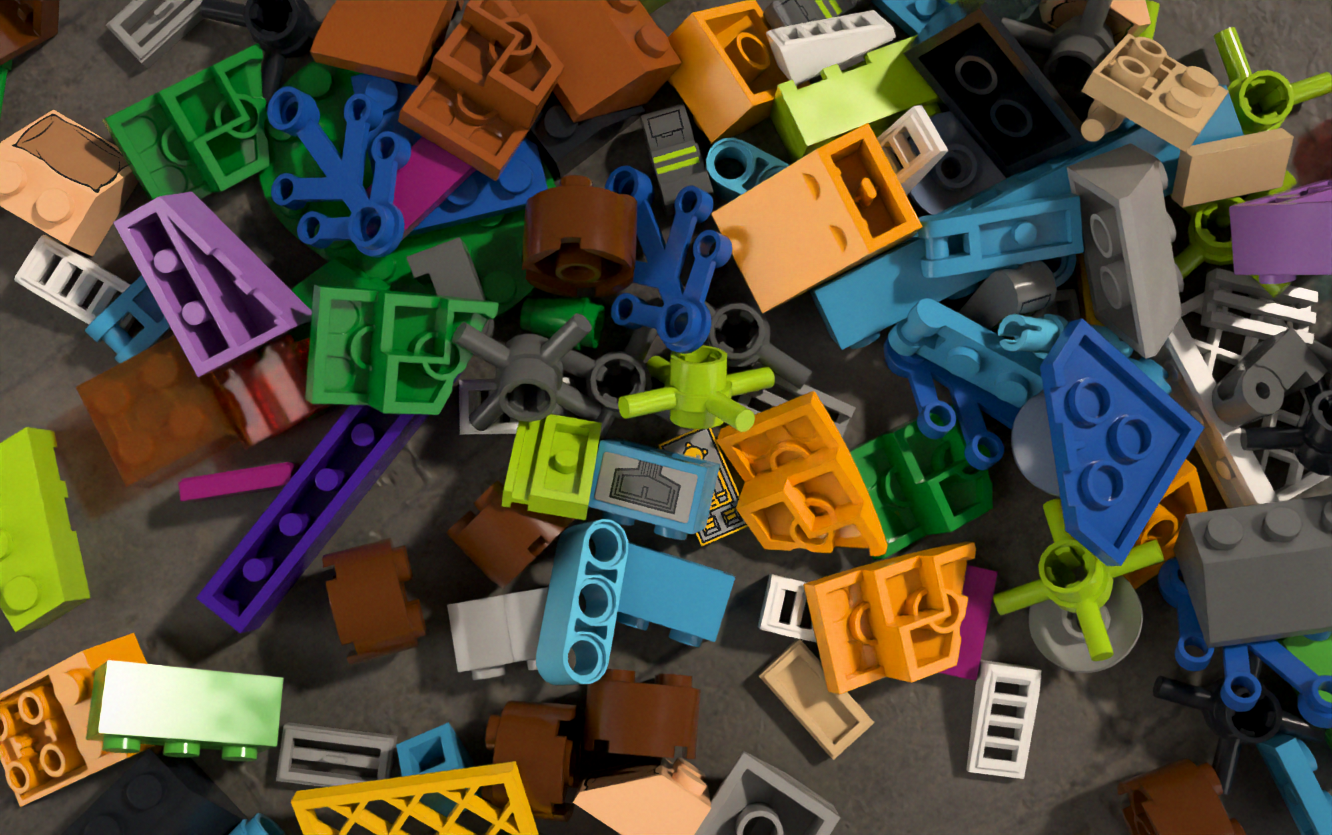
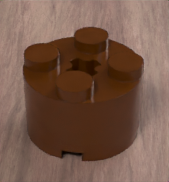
[522,175,637,297]
[446,475,576,589]
[322,538,427,665]
[582,669,701,759]
[482,700,583,822]
[1117,758,1246,835]

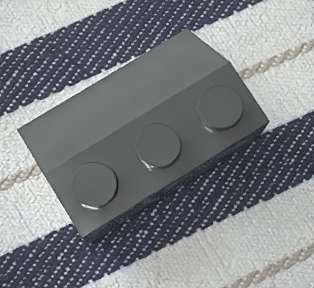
[1173,494,1332,648]

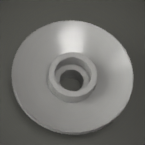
[1029,566,1143,673]

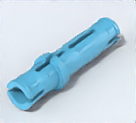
[998,314,1133,359]

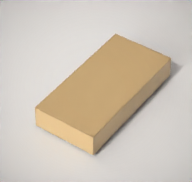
[1172,128,1294,207]
[758,638,874,760]

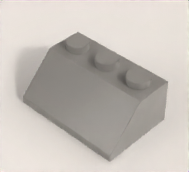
[1067,143,1184,359]
[694,751,841,835]

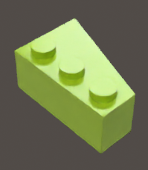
[770,35,944,164]
[0,427,91,632]

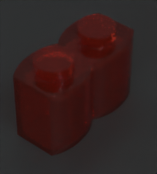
[213,335,332,450]

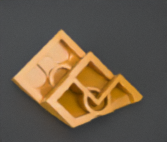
[716,391,888,556]
[803,541,976,694]

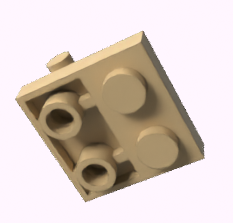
[1081,33,1229,152]

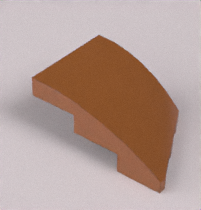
[310,0,465,86]
[398,0,565,181]

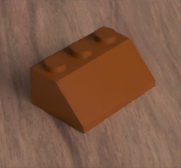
[510,0,682,123]

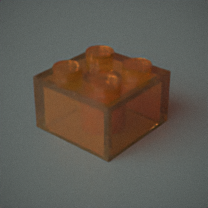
[76,335,246,488]

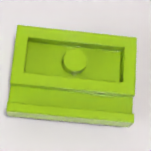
[501,414,602,520]

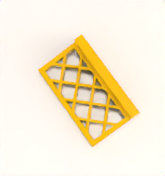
[291,761,539,835]

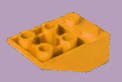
[711,123,922,314]
[0,633,155,807]

